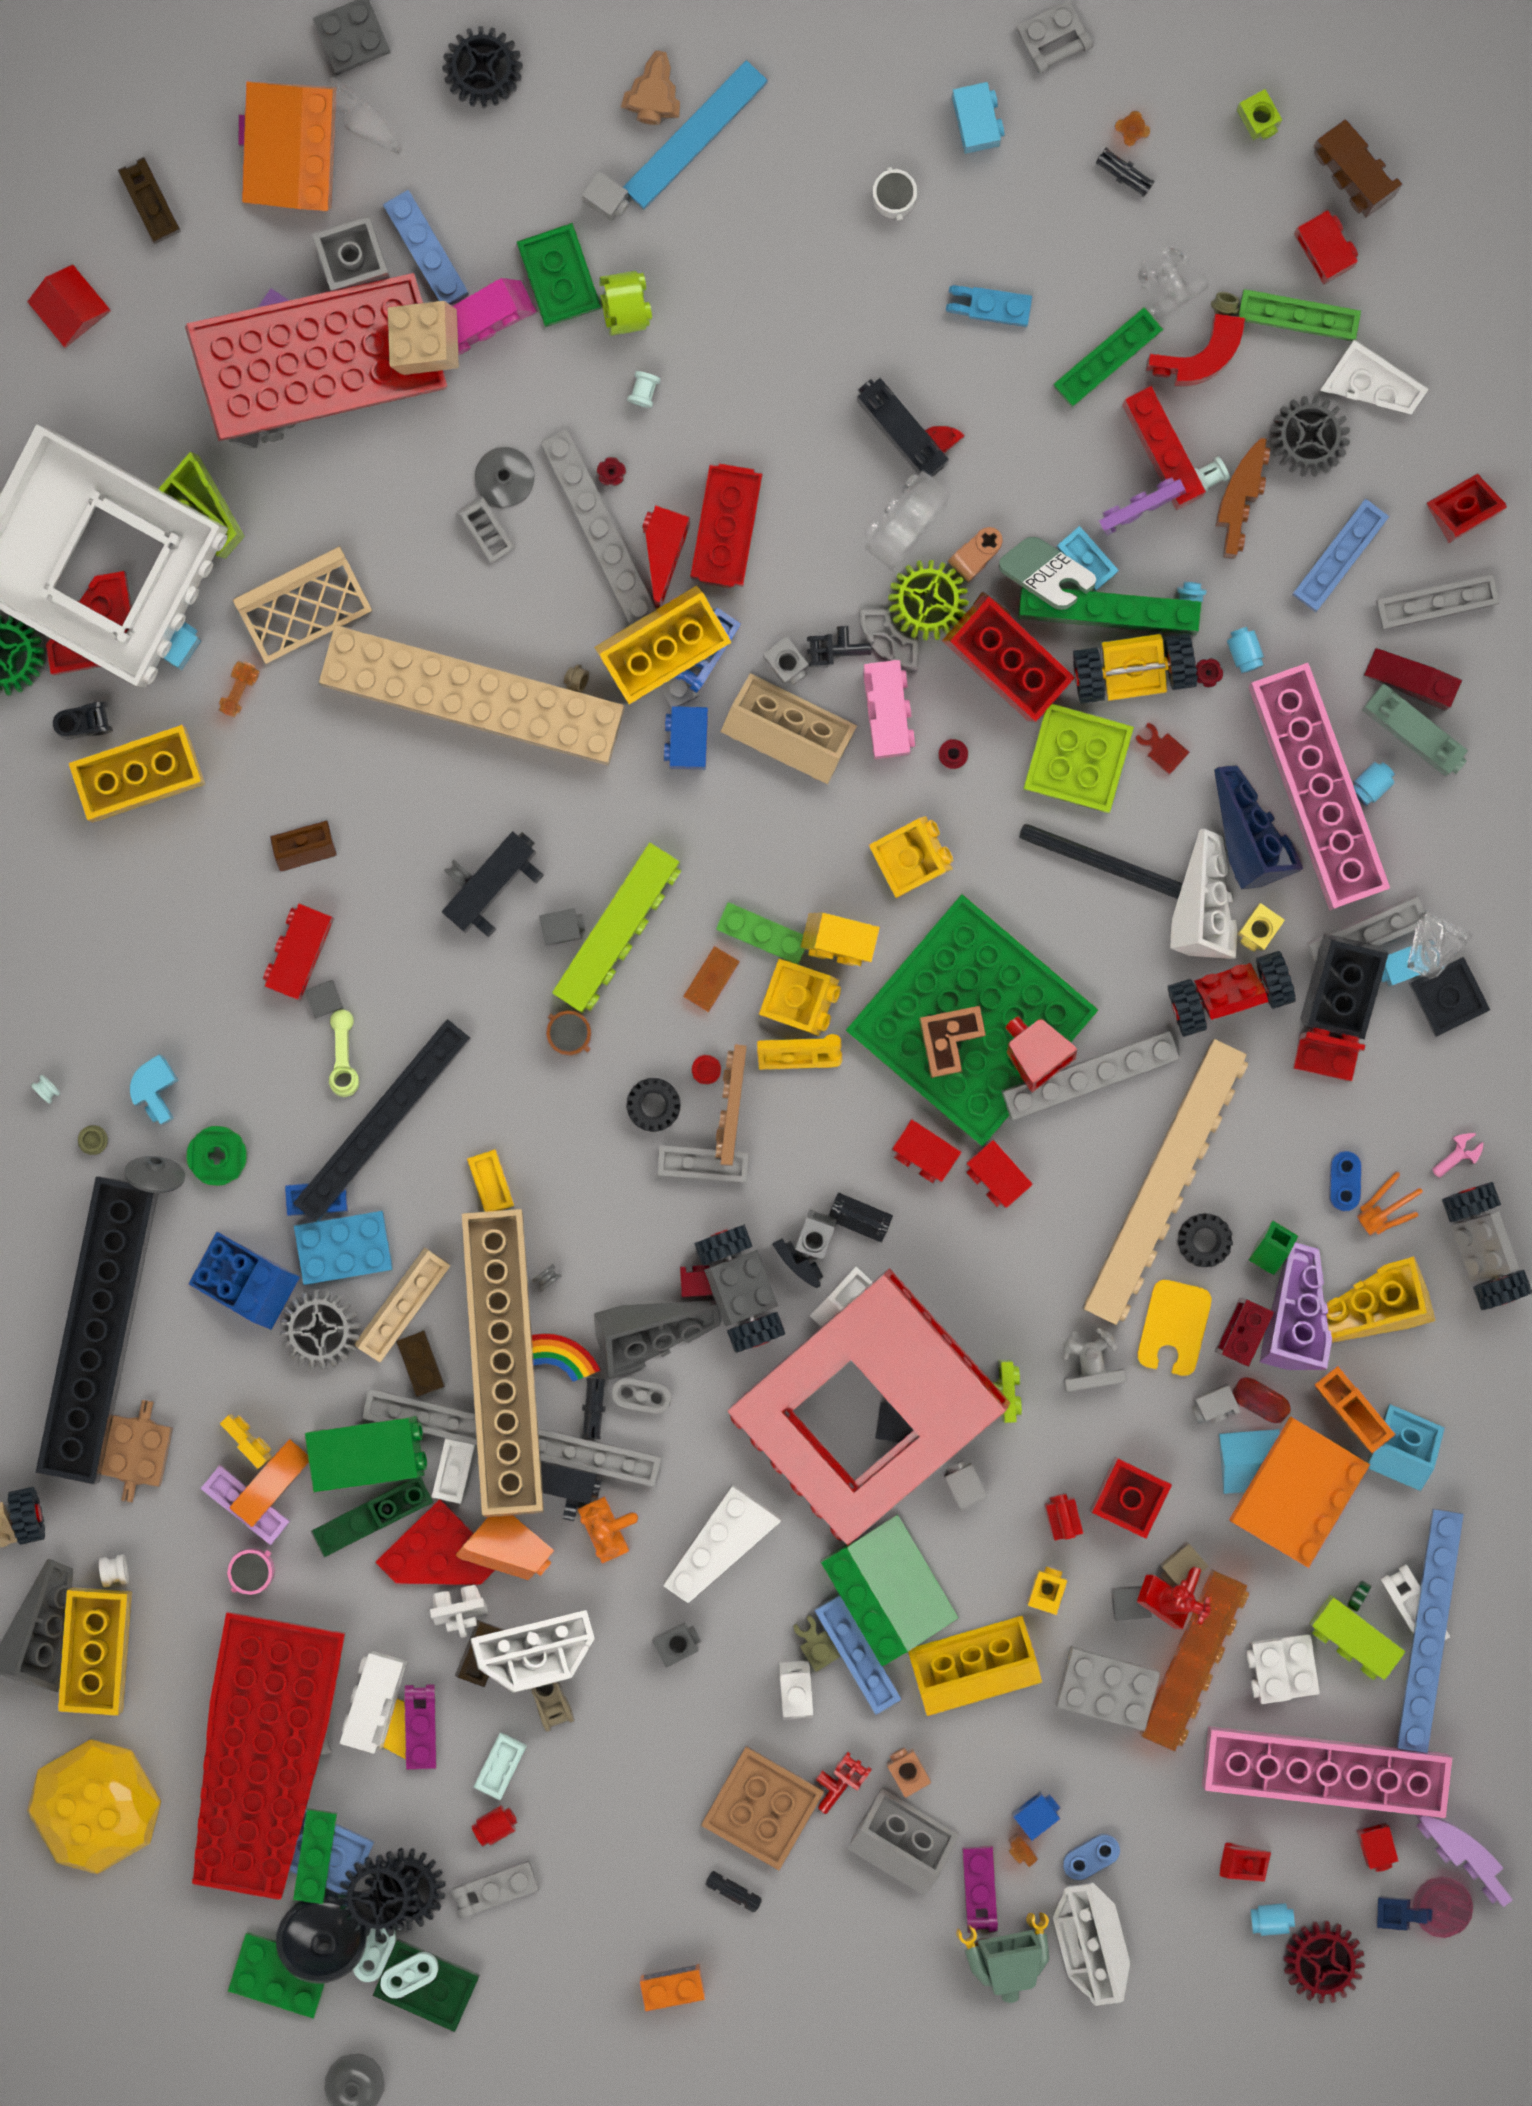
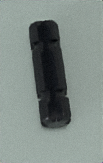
[705,1871,762,1912]

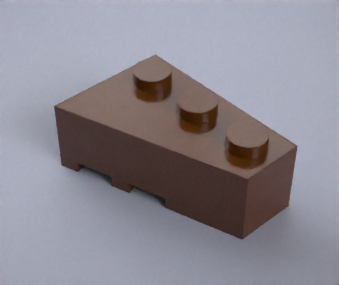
[1313,119,1403,218]

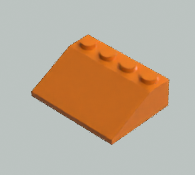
[242,81,337,211]
[1229,1416,1370,1568]

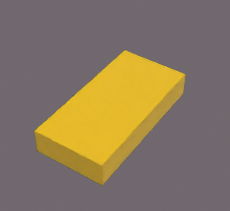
[467,1149,515,1212]

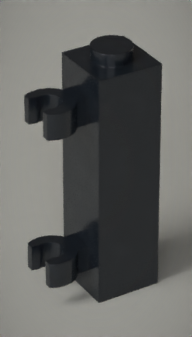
[857,378,949,483]
[441,831,544,938]
[541,1461,602,1522]

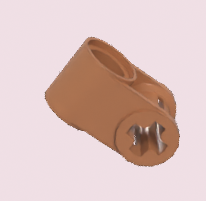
[947,527,1003,583]

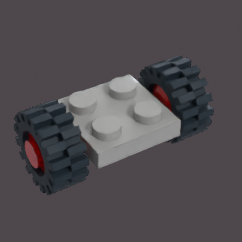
[1442,1182,1532,1310]

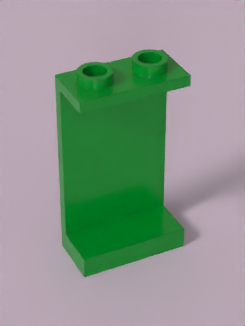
[305,1416,428,1493]

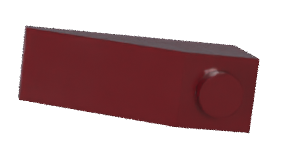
[1363,648,1462,711]

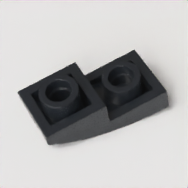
[772,1238,823,1288]

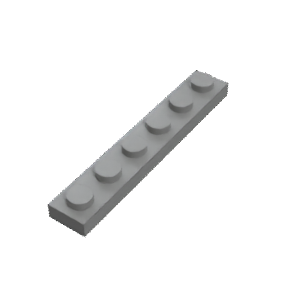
[1001,1030,1179,1120]

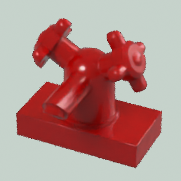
[1136,1567,1211,1629]

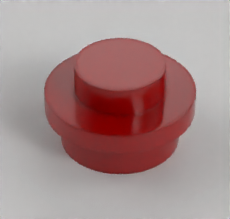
[691,1055,721,1085]

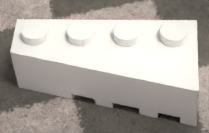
[663,1484,782,1603]

